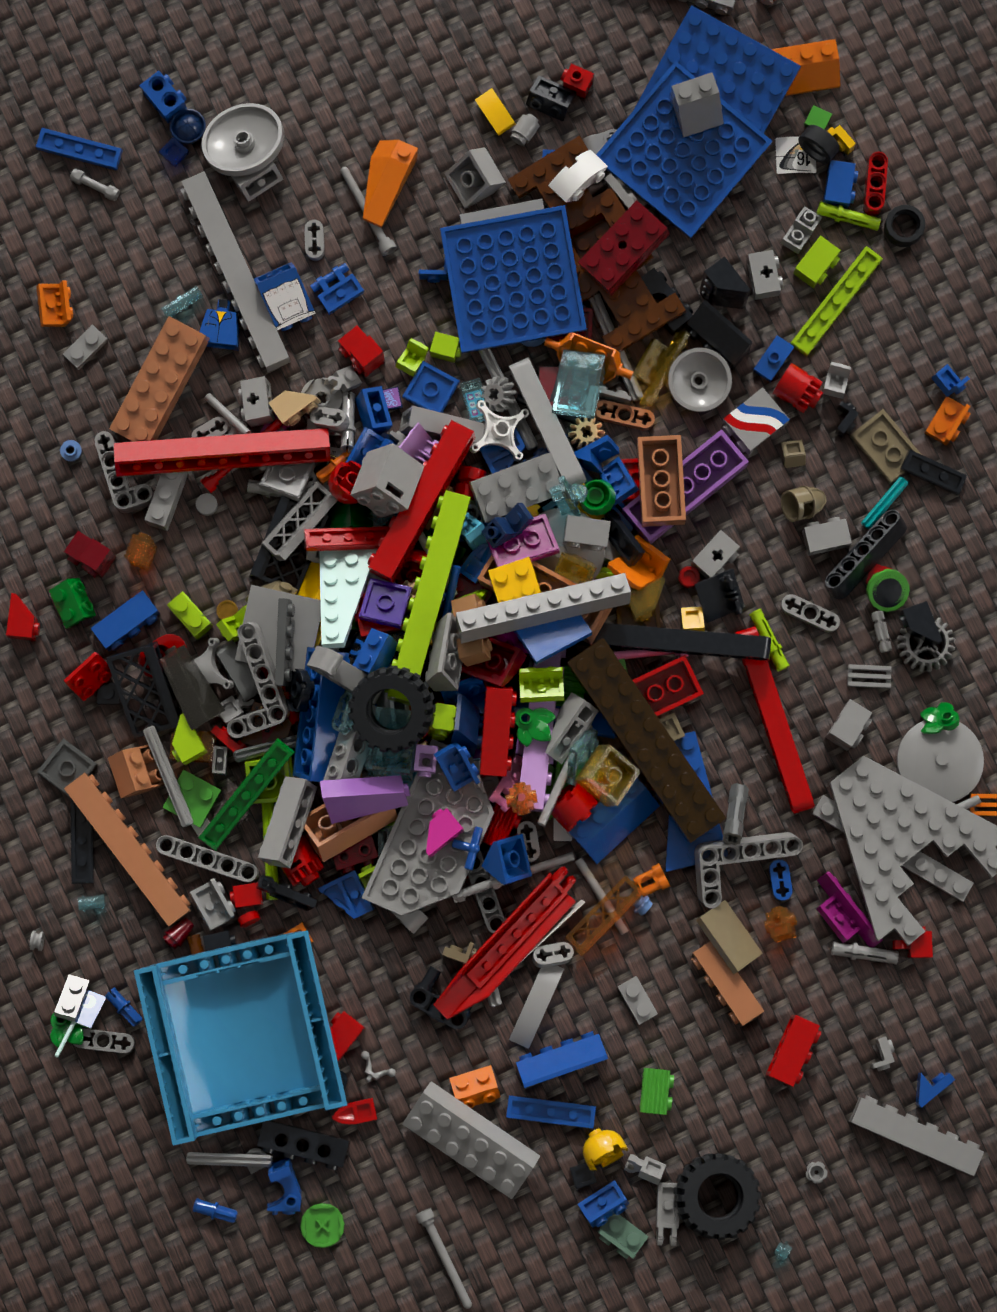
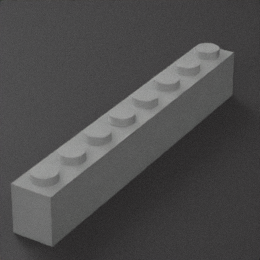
[456,573,631,644]

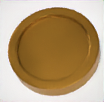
[216,600,238,620]

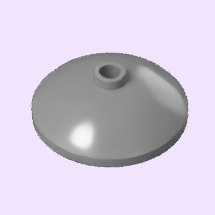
[668,348,732,412]

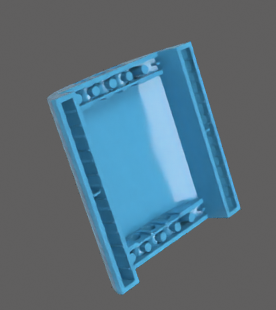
[134,930,348,1146]

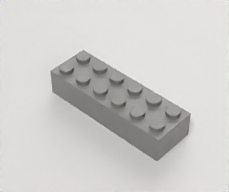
[402,1081,540,1199]

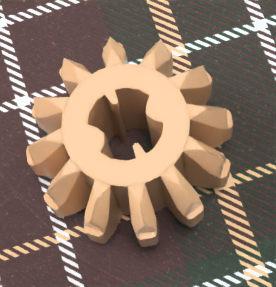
[568,416,605,450]

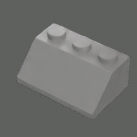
[425,613,463,691]

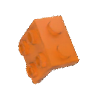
[607,535,670,590]

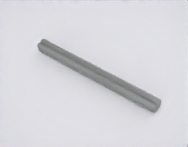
[588,293,643,401]
[479,349,538,450]

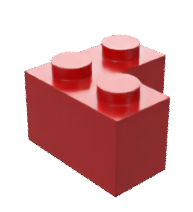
[338,325,385,377]

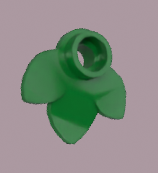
[920,702,960,734]
[515,707,556,747]
[50,1013,85,1048]

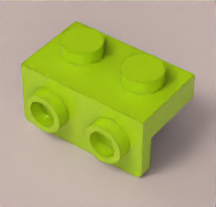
[519,666,564,703]

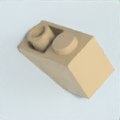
[269,391,321,426]

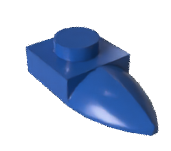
[460,543,491,584]

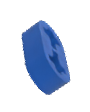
[769,860,792,901]

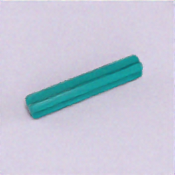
[861,477,908,530]

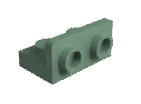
[597,1214,649,1259]

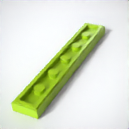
[790,246,883,357]

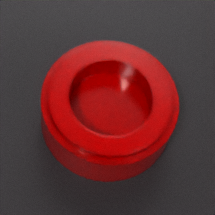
[678,566,700,588]
[238,910,261,927]

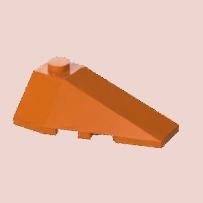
[363,140,418,228]

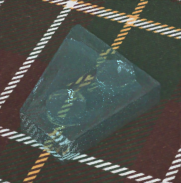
[566,728,599,786]

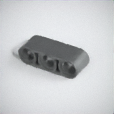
[215,640,259,702]

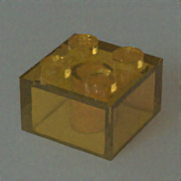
[575,744,641,807]

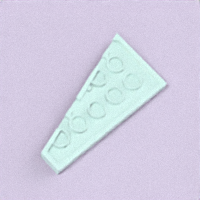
[319,549,378,649]

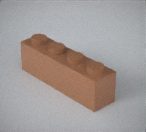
[691,941,764,1026]

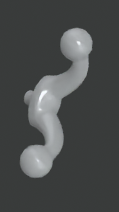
[361,1051,396,1082]

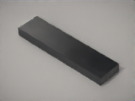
[71,799,94,884]

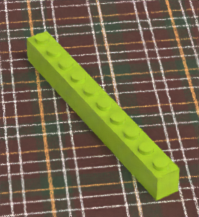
[384,490,471,706]

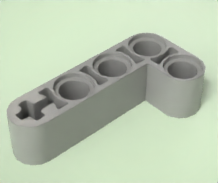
[94,431,154,513]
[307,646,382,705]

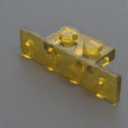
[632,331,690,407]

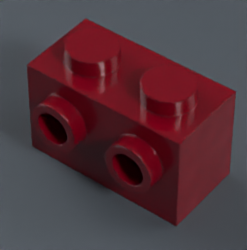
[333,834,379,874]

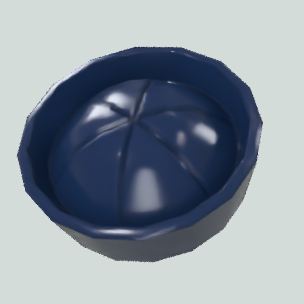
[169,109,206,143]

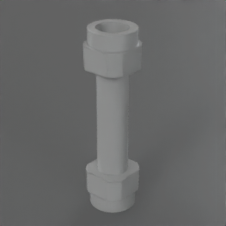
[70,169,120,201]
[452,875,504,903]

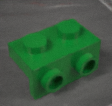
[49,578,96,629]

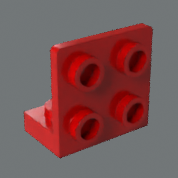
[64,652,112,701]

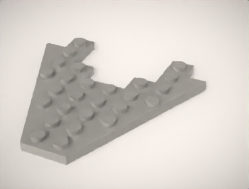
[829,756,997,946]

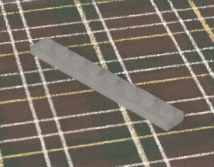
[812,795,974,902]

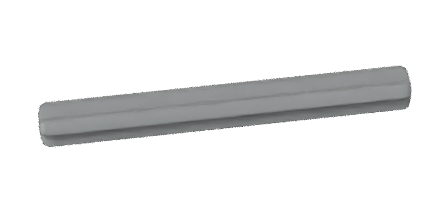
[143,726,194,827]

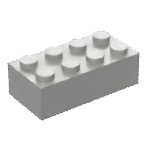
[468,452,566,523]

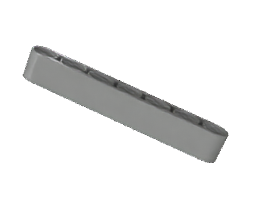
[509,357,587,491]

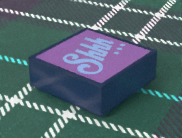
[383,386,403,411]

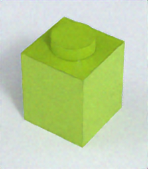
[430,331,462,363]

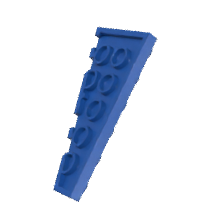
[665,731,728,873]

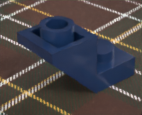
[482,503,534,548]

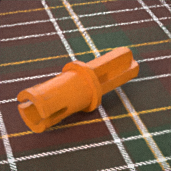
[316,449,351,483]

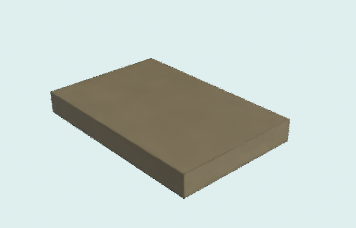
[850,409,922,485]
[696,900,763,974]

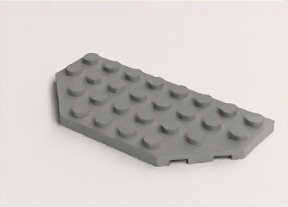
[362,739,494,916]

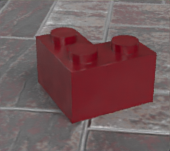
[64,531,116,578]

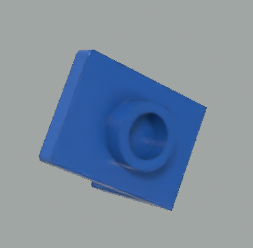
[419,258,448,283]

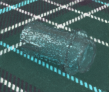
[78,894,105,912]

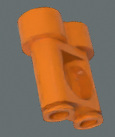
[633,863,670,897]

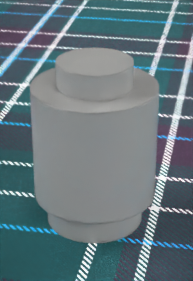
[510,114,540,146]

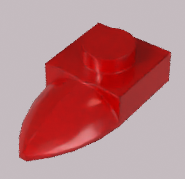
[332,1098,378,1125]

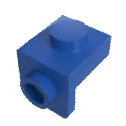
[931,364,970,397]

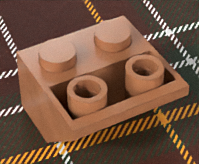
[108,745,165,798]

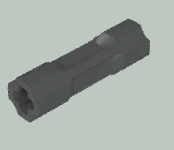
[722,783,749,845]

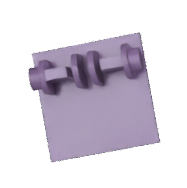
[398,422,439,465]

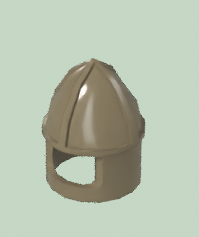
[781,485,826,522]

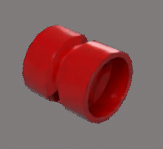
[454,466,486,500]

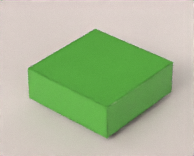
[804,105,832,130]

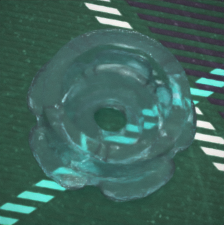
[774,1241,793,1262]

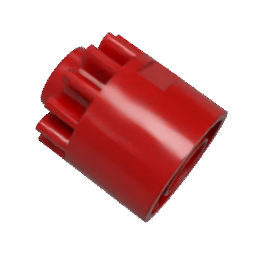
[772,363,823,413]
[281,835,324,887]

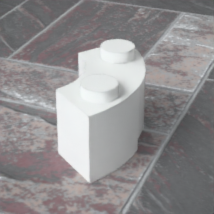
[548,150,608,202]

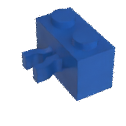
[350,628,398,675]

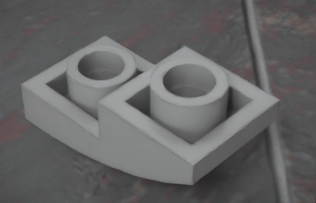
[781,206,822,254]

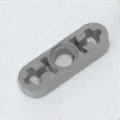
[781,594,840,633]
[73,1028,136,1053]

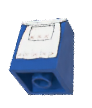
[254,262,315,331]

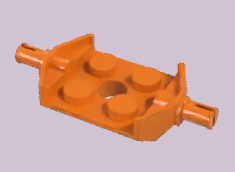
[544,332,634,384]

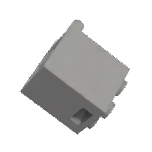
[350,443,424,517]

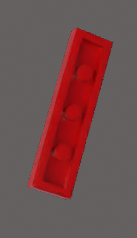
[304,526,390,551]

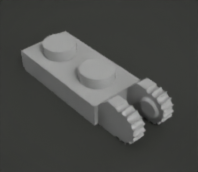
[656,1182,679,1246]

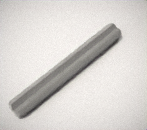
[186,1152,273,1167]

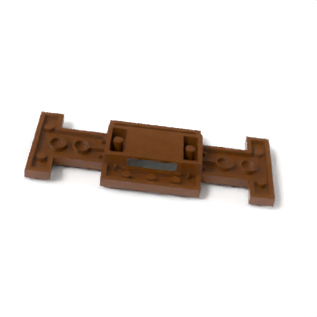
[508,135,686,352]

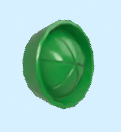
[579,479,616,516]

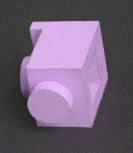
[414,744,439,778]

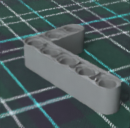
[227,621,290,738]
[694,832,803,909]

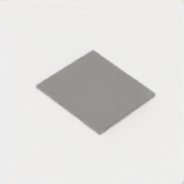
[235,585,321,671]

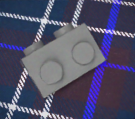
[189,878,236,931]

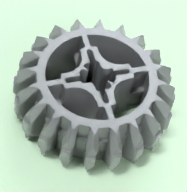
[897,617,955,672]

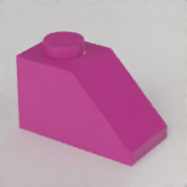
[426,808,464,858]

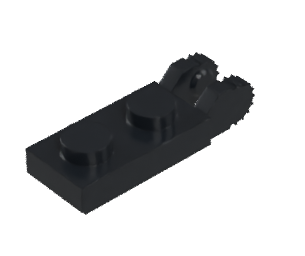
[600,509,645,567]

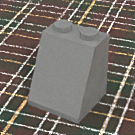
[670,72,724,138]

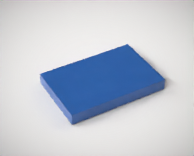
[514,615,592,665]

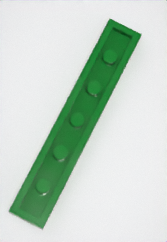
[198,738,295,851]

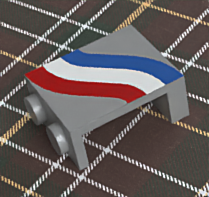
[722,387,790,455]

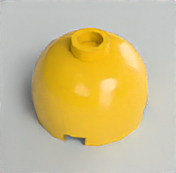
[583,1129,628,1170]

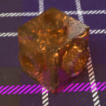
[505,782,538,815]
[764,906,797,943]

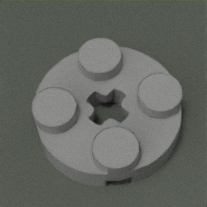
[301,378,342,419]

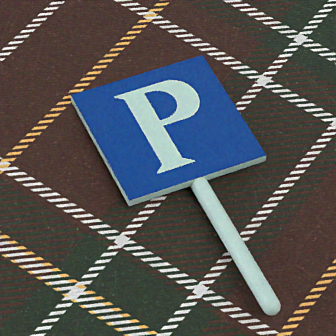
[55,990,106,1058]

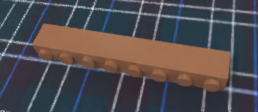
[64,773,191,927]

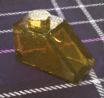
[554,552,597,584]
[627,576,665,622]

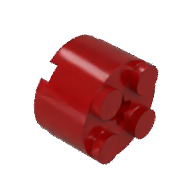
[551,781,598,832]

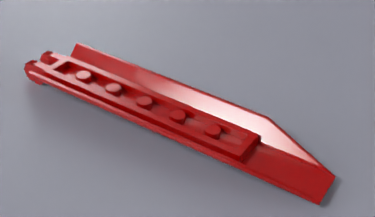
[434,866,576,1019]

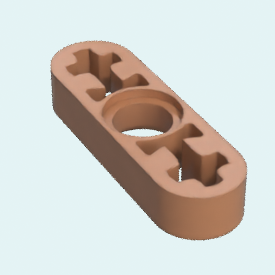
[594,400,655,430]

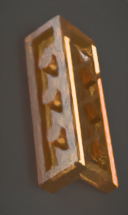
[565,875,644,956]

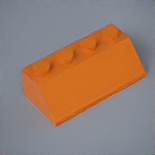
[771,39,841,96]

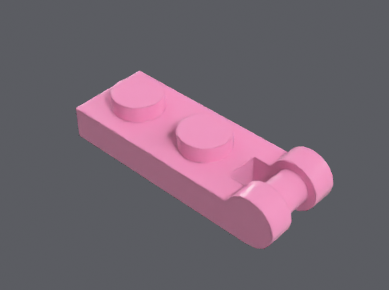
[488,755,523,812]

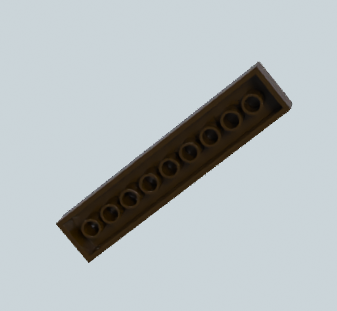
[566,638,726,843]

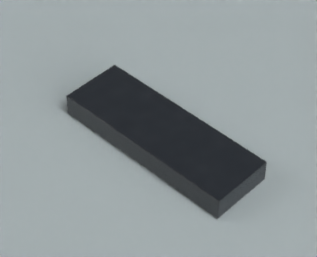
[900,450,967,495]

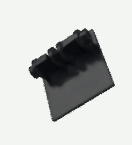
[694,568,745,623]

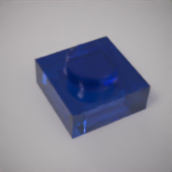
[159,137,189,167]

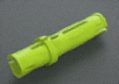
[817,201,881,231]
[749,609,790,672]

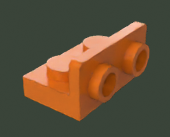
[925,397,971,446]

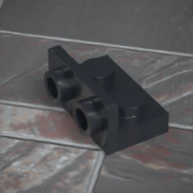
[526,75,576,121]

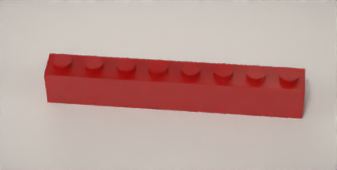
[368,420,476,583]

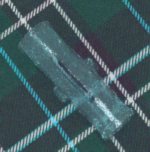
[161,286,203,318]

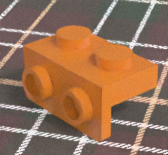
[36,280,73,327]
[449,1065,501,1108]

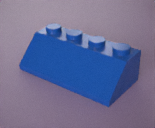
[567,772,660,864]
[516,1031,608,1088]

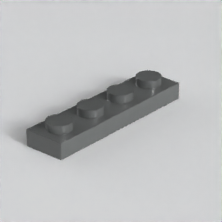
[275,598,295,687]

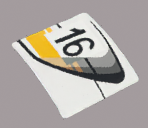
[775,137,816,174]

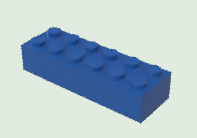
[293,647,350,782]

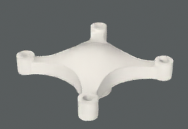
[470,400,529,462]

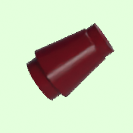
[163,917,194,950]

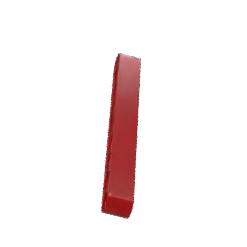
[734,626,815,814]

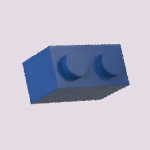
[823,160,858,209]
[355,386,392,435]

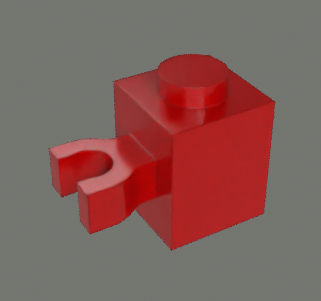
[892,927,933,958]

